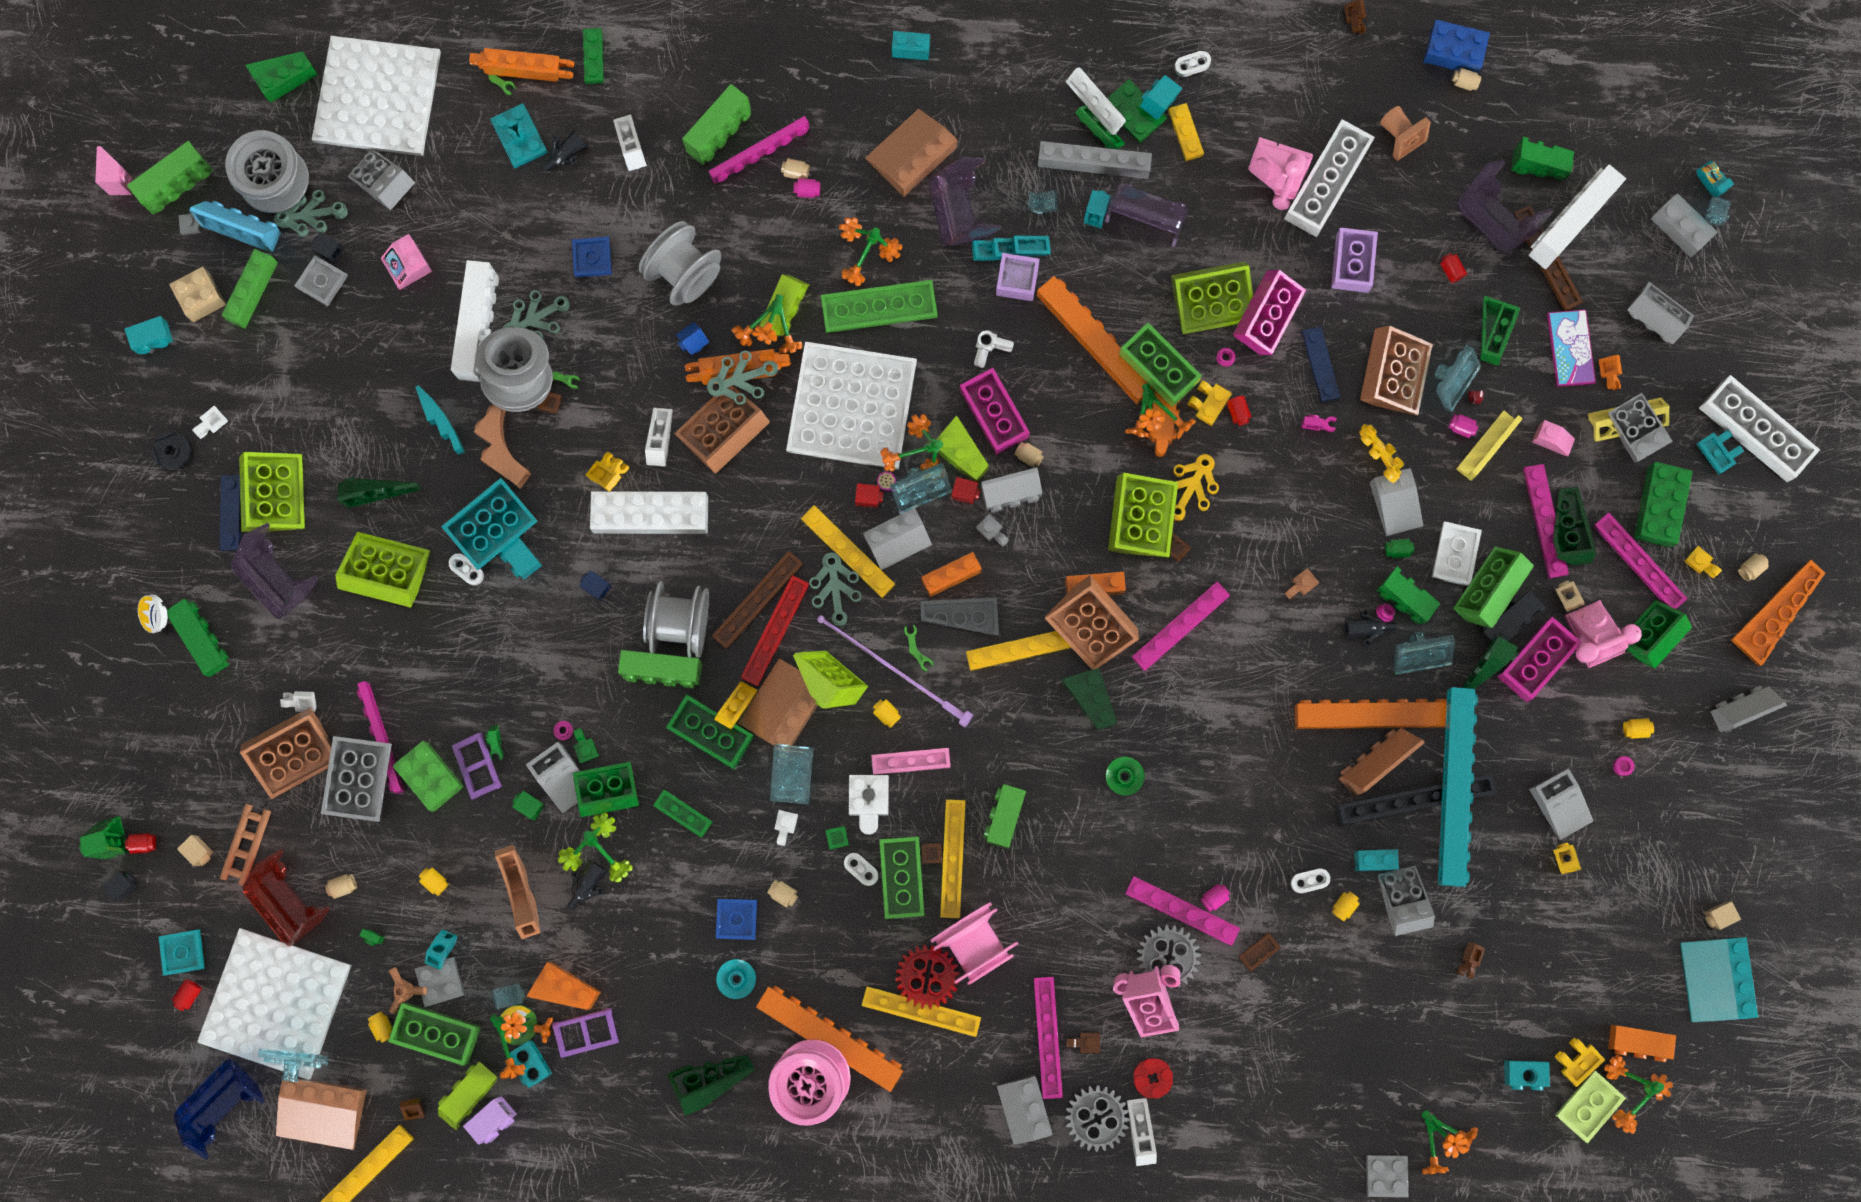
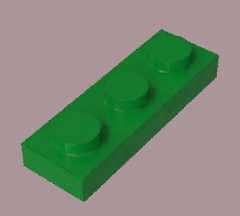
[583,28,604,84]
[1075,105,1125,150]
[653,790,713,838]

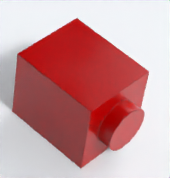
[951,477,981,504]
[855,483,884,508]

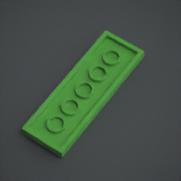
[821,280,937,333]

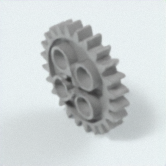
[1137,924,1201,989]
[1065,1085,1130,1152]

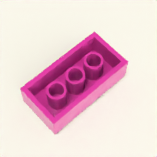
[1233,270,1306,355]
[960,368,1030,455]
[1497,617,1582,702]

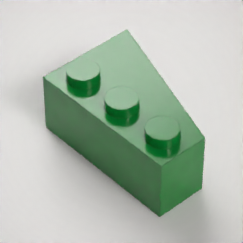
[246,51,318,103]
[1511,136,1574,180]
[1480,296,1520,366]
[1376,566,1440,625]
[79,815,129,859]

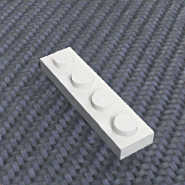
[1066,68,1126,135]

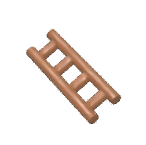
[219,804,271,886]

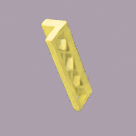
[1588,398,1669,442]
[1456,411,1523,481]

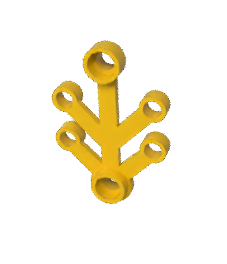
[1359,424,1404,483]
[1173,454,1219,521]

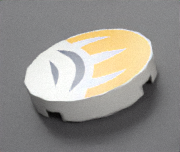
[138,594,168,633]

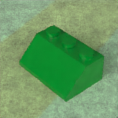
[1627,600,1692,669]
[573,762,639,817]

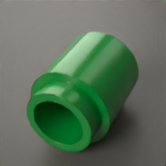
[1385,538,1414,559]

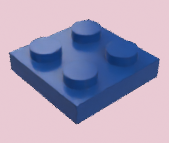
[572,237,612,278]
[716,899,757,940]

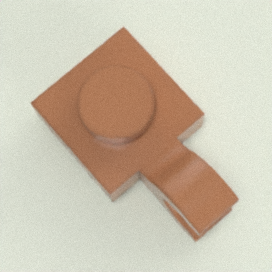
[1285,568,1319,599]

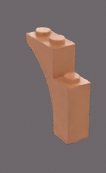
[474,404,531,489]
[494,845,541,939]

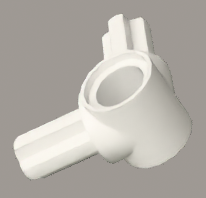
[974,331,1014,368]

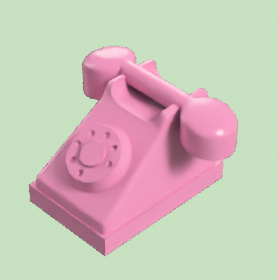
[1248,137,1313,210]
[1564,600,1642,668]
[1113,965,1180,1037]

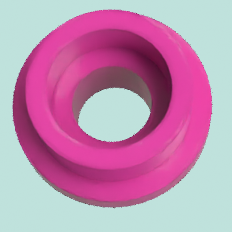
[1216,348,1235,367]
[1376,603,1395,622]
[553,721,573,740]

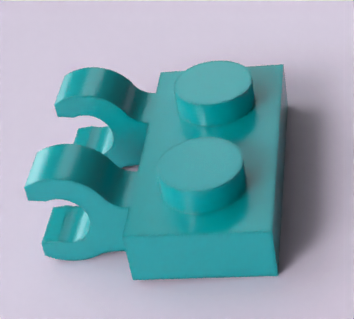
[1696,430,1744,475]

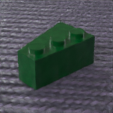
[1061,668,1117,731]

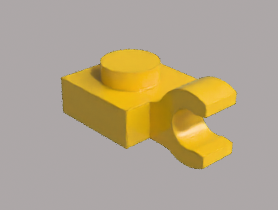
[1684,546,1722,578]

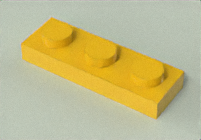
[1168,103,1204,161]
[714,681,758,729]

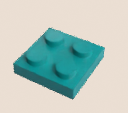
[159,930,205,976]

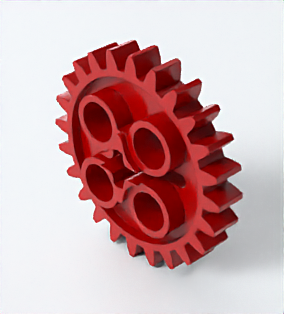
[895,945,959,1010]

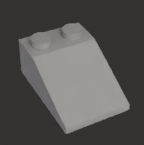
[1370,468,1423,537]

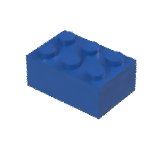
[1423,20,1490,73]

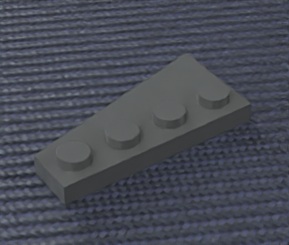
[920,597,999,636]

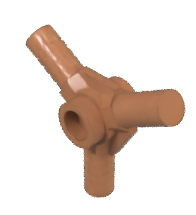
[389,967,427,1015]

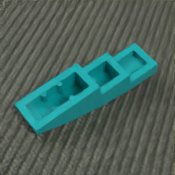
[972,236,1051,261]
[415,385,465,455]

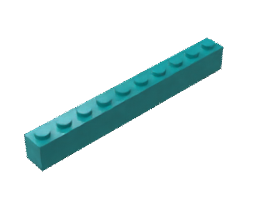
[1438,687,1478,887]

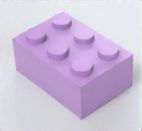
[1331,228,1378,293]

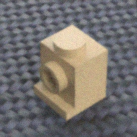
[1555,581,1585,613]

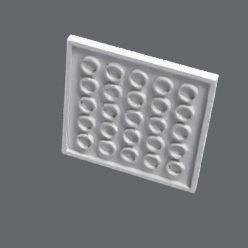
[312,36,441,156]
[786,342,917,470]
[198,928,351,1080]

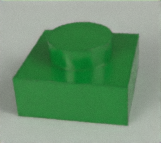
[826,826,849,850]
[359,929,385,946]

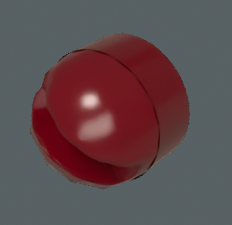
[1468,391,1484,404]

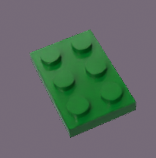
[1107,79,1167,144]

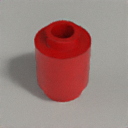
[125,833,156,854]

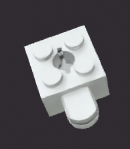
[849,775,889,835]

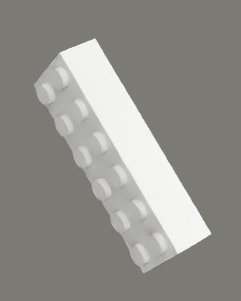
[1284,119,1375,237]
[1529,165,1626,270]
[451,260,499,382]
[1699,375,1820,482]
[590,492,708,534]

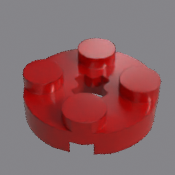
[1133,1058,1173,1099]

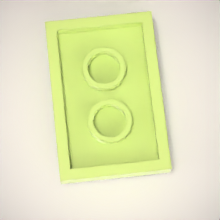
[1555,1070,1626,1143]

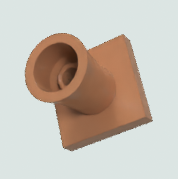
[1380,106,1431,161]

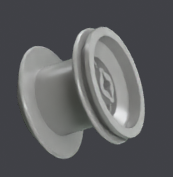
[225,130,309,213]
[639,221,721,305]
[475,327,553,412]
[643,581,709,658]

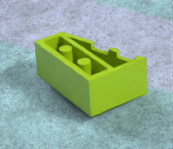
[759,274,810,336]
[936,416,989,482]
[438,1062,497,1130]

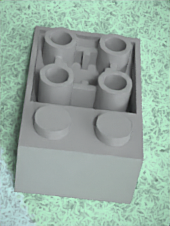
[348,149,415,210]
[1608,393,1672,463]
[526,742,581,813]
[1529,768,1593,840]
[1378,865,1435,936]

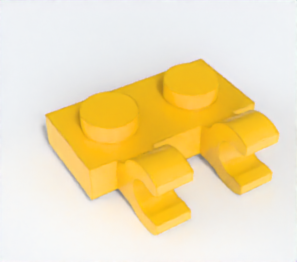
[1187,380,1232,426]
[585,452,629,492]
[1554,1038,1605,1087]

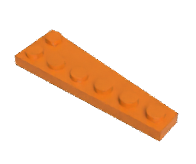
[1731,560,1825,667]

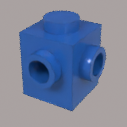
[676,322,709,355]

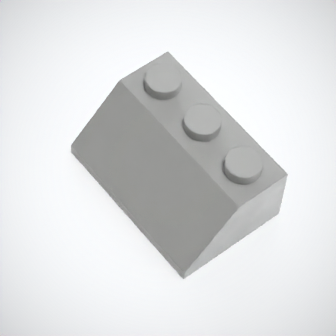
[1651,193,1718,258]
[1627,282,1694,344]
[981,468,1042,513]
[863,507,932,571]
[1710,685,1787,732]
[997,1075,1053,1145]

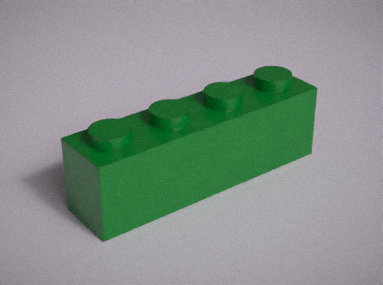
[167,599,230,677]

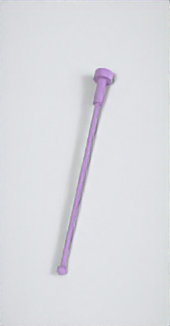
[817,615,973,727]

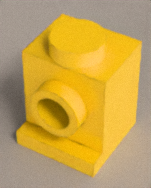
[1553,843,1581,875]

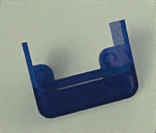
[174,1059,265,1160]

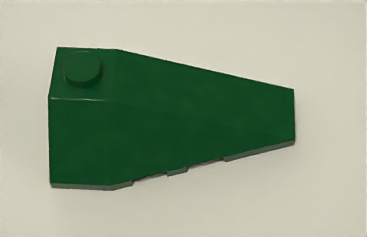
[337,477,422,509]
[1553,487,1596,565]
[1461,634,1519,689]
[667,1055,755,1116]

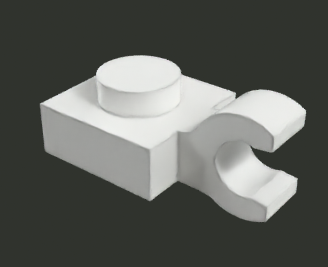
[193,406,228,439]
[280,691,317,712]
[774,810,798,846]

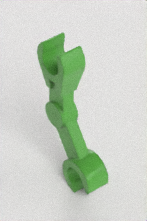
[488,74,516,95]
[553,371,581,389]
[904,625,933,672]

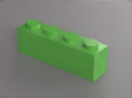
[221,249,278,329]

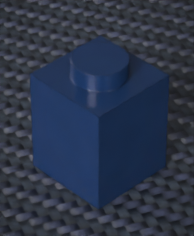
[580,570,612,601]

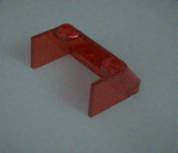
[243,849,330,947]

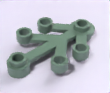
[274,190,348,237]
[503,290,570,339]
[707,351,778,404]
[809,553,862,627]

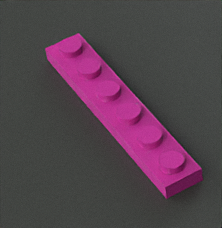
[709,116,810,183]
[1523,464,1569,579]
[1593,513,1687,609]
[1132,581,1230,672]
[357,681,406,794]
[1125,876,1240,946]
[1034,977,1063,1099]

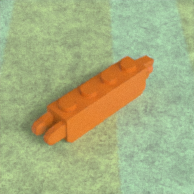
[469,48,574,82]
[685,349,790,385]
[1148,390,1180,458]

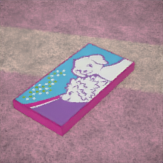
[1547,310,1596,387]

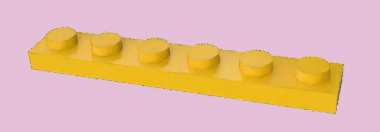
[801,505,895,598]
[966,631,1072,671]
[940,799,965,918]
[862,986,981,1037]
[321,1124,414,1202]

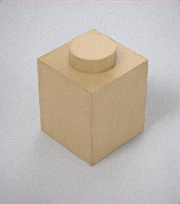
[177,835,213,866]
[1704,902,1741,930]

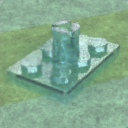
[1435,345,1481,412]
[889,463,952,514]
[1393,632,1455,675]
[770,744,814,805]
[258,1049,329,1082]

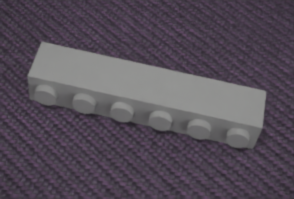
[1038,141,1152,179]

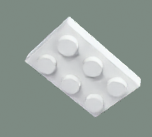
[1431,522,1482,586]

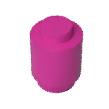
[793,178,820,198]
[1448,414,1478,438]
[1200,884,1230,912]

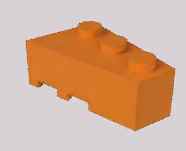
[526,962,601,1010]

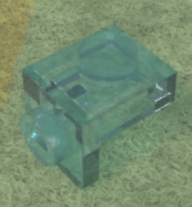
[1028,190,1058,215]
[1705,196,1731,225]
[491,983,524,1010]

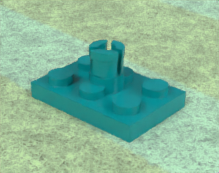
[490,103,548,169]

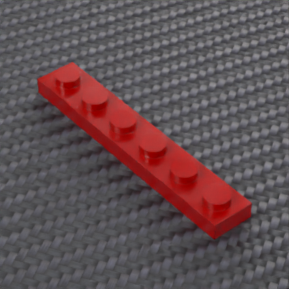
[740,575,810,687]

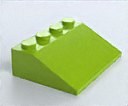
[1171,261,1253,334]
[239,452,305,532]
[1108,473,1178,557]
[335,532,430,608]
[793,651,868,708]

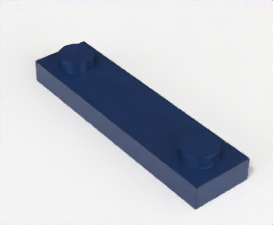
[1302,326,1340,403]
[220,475,241,551]

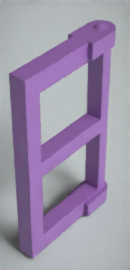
[452,732,502,799]
[552,1008,619,1058]

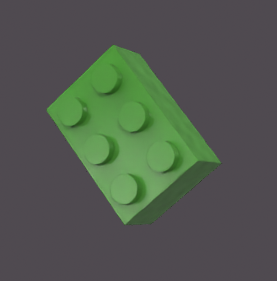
[393,741,464,812]
[983,784,1026,850]

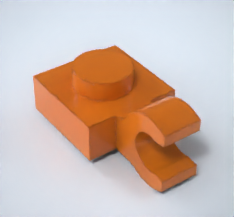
[1599,355,1622,390]

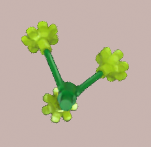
[558,813,633,882]

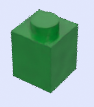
[512,791,546,821]

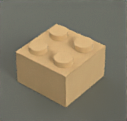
[169,267,227,322]

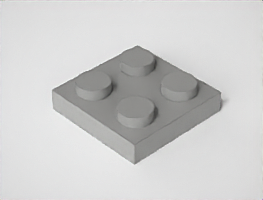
[295,255,348,307]
[415,957,464,1007]
[1366,1155,1408,1197]

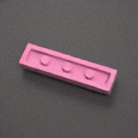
[871,748,951,775]

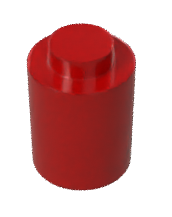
[1440,253,1468,283]
[1226,396,1252,426]
[172,979,202,1011]

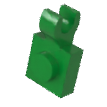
[486,725,504,761]
[573,728,599,764]

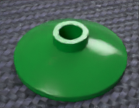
[1106,757,1145,796]

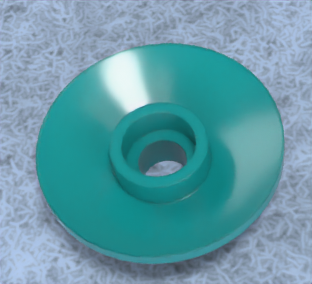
[716,959,756,999]

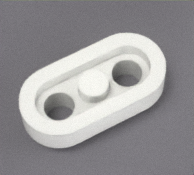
[1174,51,1211,77]
[449,554,484,585]
[844,853,878,886]
[1291,869,1330,893]

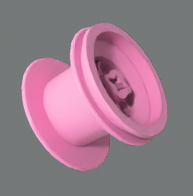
[930,902,1018,985]
[768,1039,850,1126]

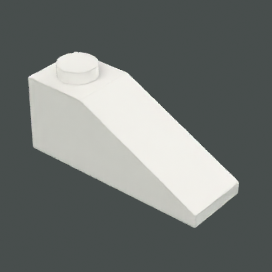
[613,115,647,171]
[645,408,673,466]
[1127,1098,1157,1166]

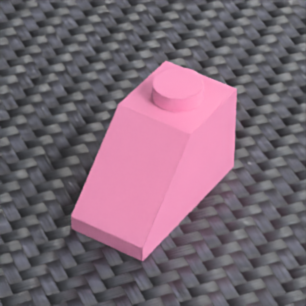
[1532,420,1575,457]

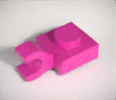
[1301,415,1337,432]

